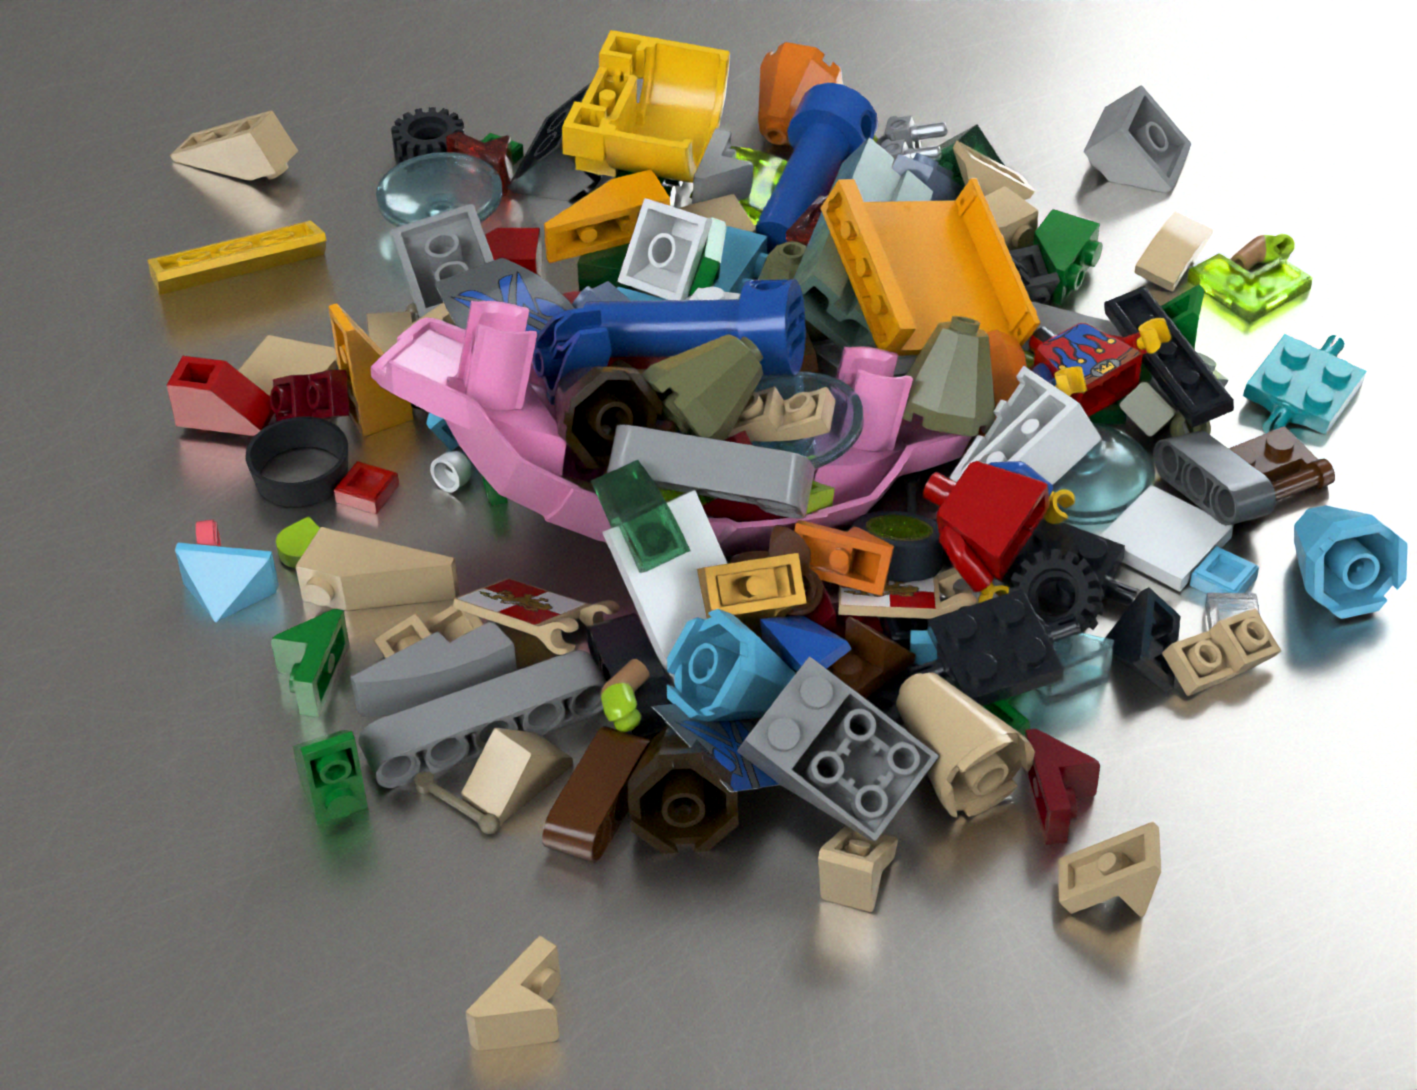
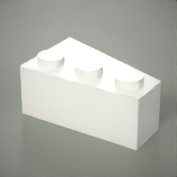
[949,366,1102,485]

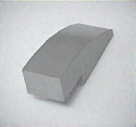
[351,621,517,717]

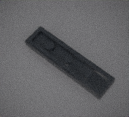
[1104,286,1234,428]

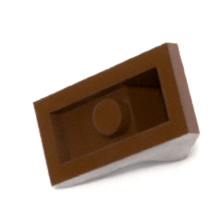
[827,617,916,699]

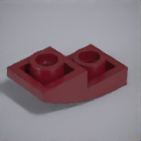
[270,370,350,422]

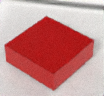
[334,461,399,515]

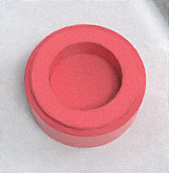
[196,519,222,547]

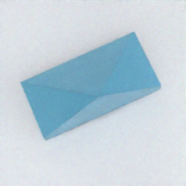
[175,542,279,623]

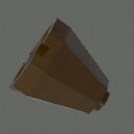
[555,366,663,469]
[628,725,739,854]

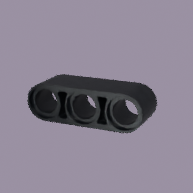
[586,613,673,737]

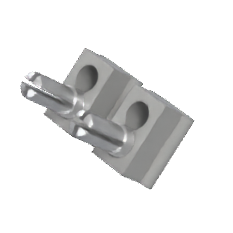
[876,115,948,168]

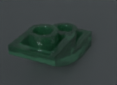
[591,459,691,573]

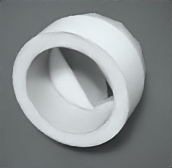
[430,451,471,492]

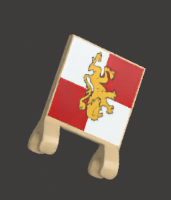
[838,567,977,619]
[453,578,620,655]

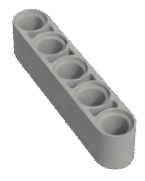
[358,650,607,788]

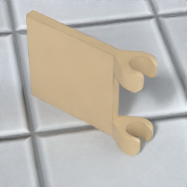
[238,335,339,421]

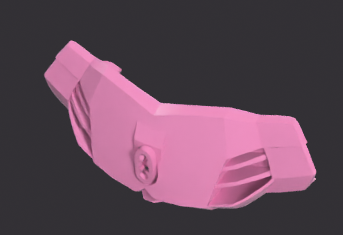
[371,301,971,556]

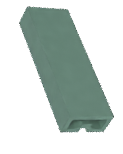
[793,137,933,349]

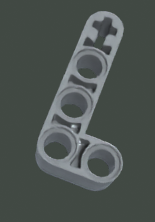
[607,425,815,519]

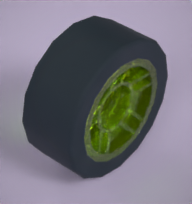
[853,511,944,582]

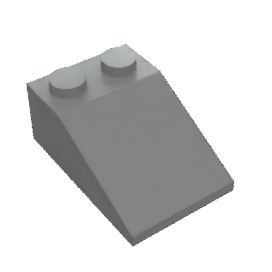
[390,203,494,318]

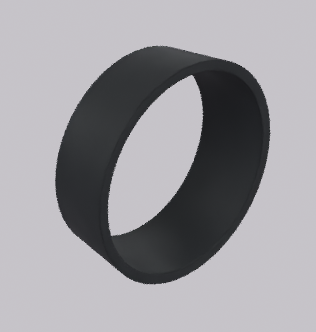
[245,417,348,507]

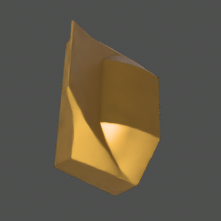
[697,553,807,637]

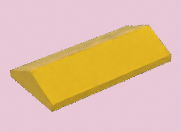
[147,220,327,295]

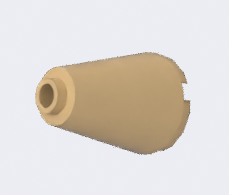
[896,673,1035,817]

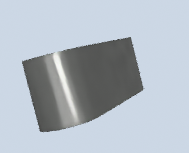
[1153,430,1276,526]

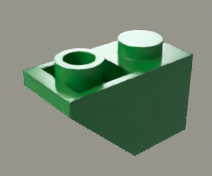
[1034,209,1103,305]
[292,730,368,825]

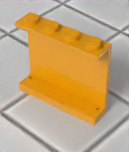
[820,178,1040,356]

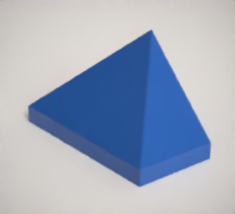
[760,616,852,672]

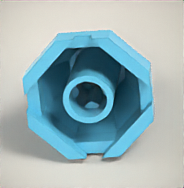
[1294,505,1408,619]
[667,609,795,722]

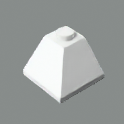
[617,198,713,300]

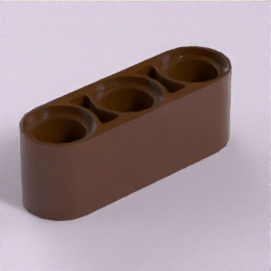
[542,726,652,863]

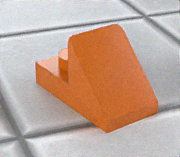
[794,520,894,596]

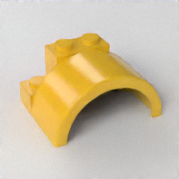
[562,30,730,183]

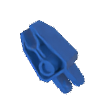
[533,306,612,406]

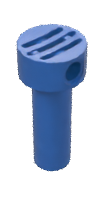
[755,83,879,254]
[583,279,806,375]

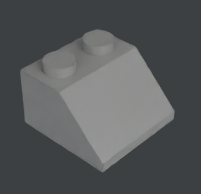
[1083,85,1192,193]

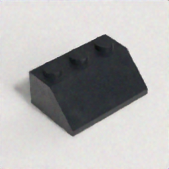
[507,82,602,201]

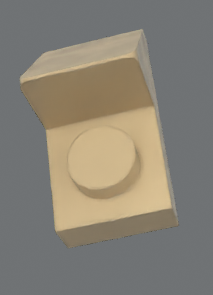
[1058,821,1161,917]
[818,826,898,912]
[465,935,561,1051]

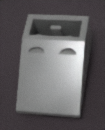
[737,656,939,842]

